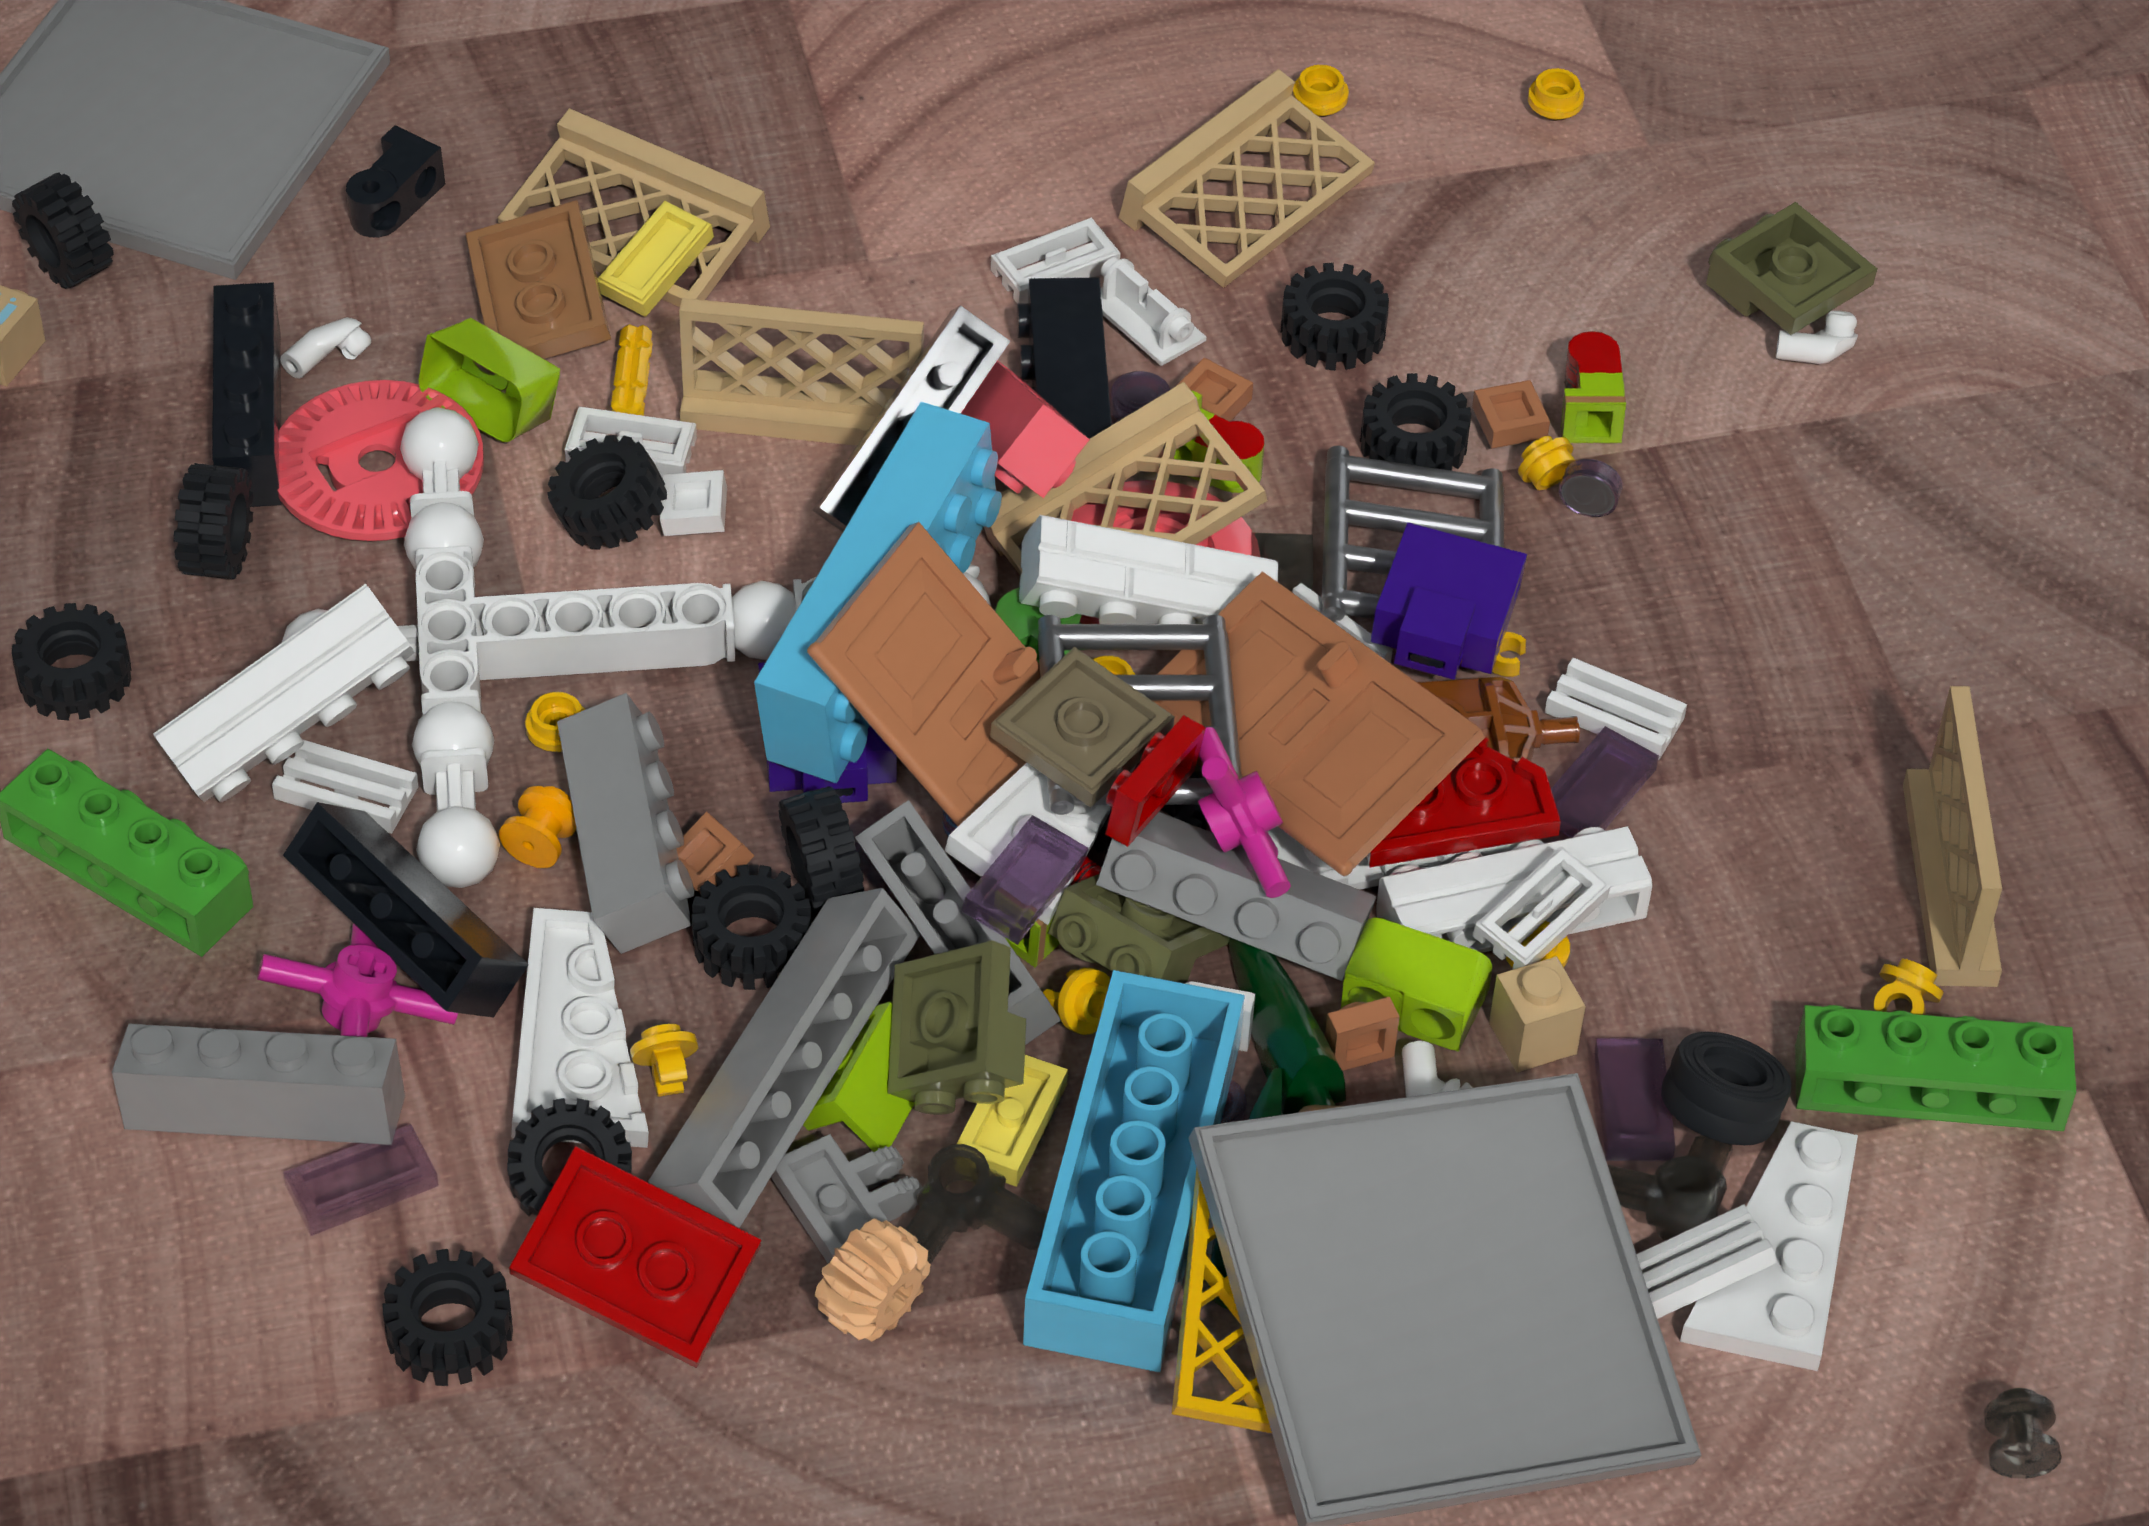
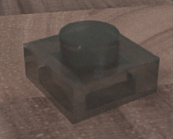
[1251,532,1313,592]

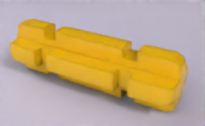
[611,324,653,416]

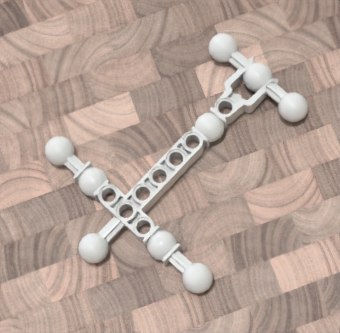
[282,407,991,888]

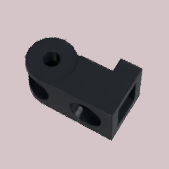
[346,125,446,238]

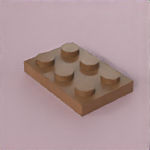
[465,200,611,359]

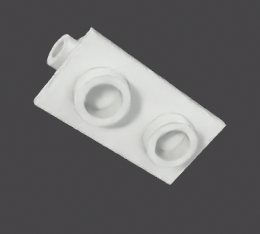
[1100,257,1206,366]

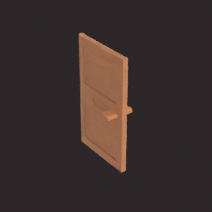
[807,522,1040,826]
[1153,571,1485,876]

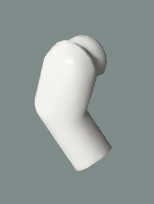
[1776,311,1858,364]
[280,317,371,379]
[1402,1041,1472,1097]

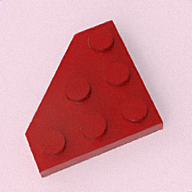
[1366,737,1561,868]

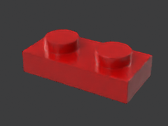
[1106,715,1206,847]

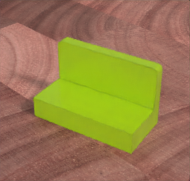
[803,1002,915,1152]

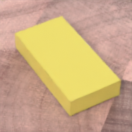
[598,201,714,317]

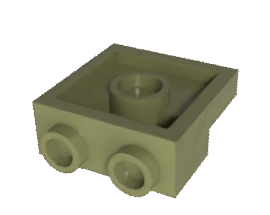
[1706,202,1878,335]
[1048,874,1230,983]
[888,940,1026,1115]

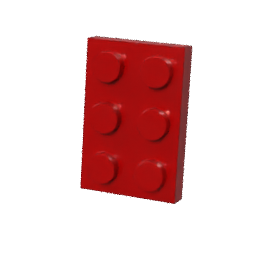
[509,1146,762,1368]

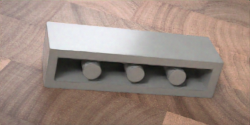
[557,693,694,954]
[855,800,1061,1045]
[1096,812,1377,981]
[112,1024,405,1145]

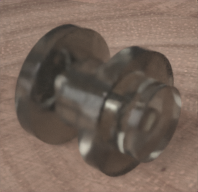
[1983,1388,2062,1479]

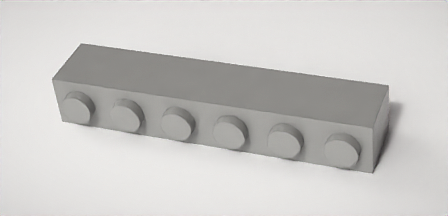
[648,888,920,1228]

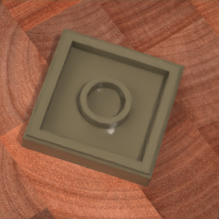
[990,647,1175,808]

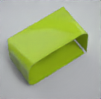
[419,317,560,442]
[1341,918,1492,1052]

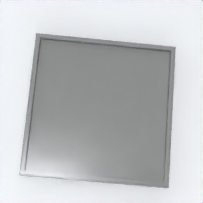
[0,0,390,280]
[1188,1073,1702,1526]

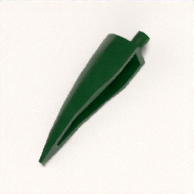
[1228,938,1346,1115]

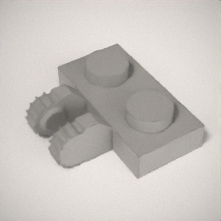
[771,1134,925,1263]

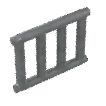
[1322,446,1504,622]
[1038,615,1242,815]

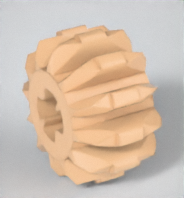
[815,1218,931,1342]

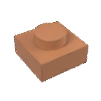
[1175,357,1253,421]
[1472,380,1550,449]
[676,811,755,895]
[1325,996,1400,1071]

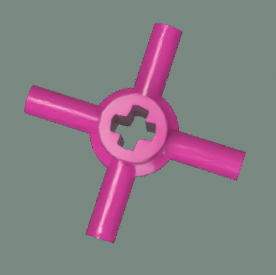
[1198,727,1291,898]
[257,924,458,1037]

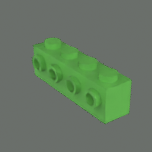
[0,749,254,957]
[1795,1005,2076,1131]

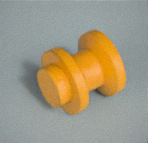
[499,786,577,868]

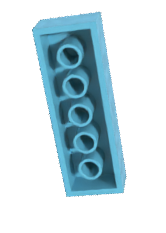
[754,401,1002,783]
[1023,970,1245,1372]

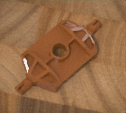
[1417,677,1580,762]

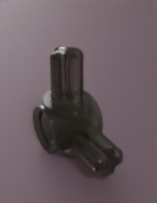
[1608,1136,1733,1241]
[905,1144,1048,1264]

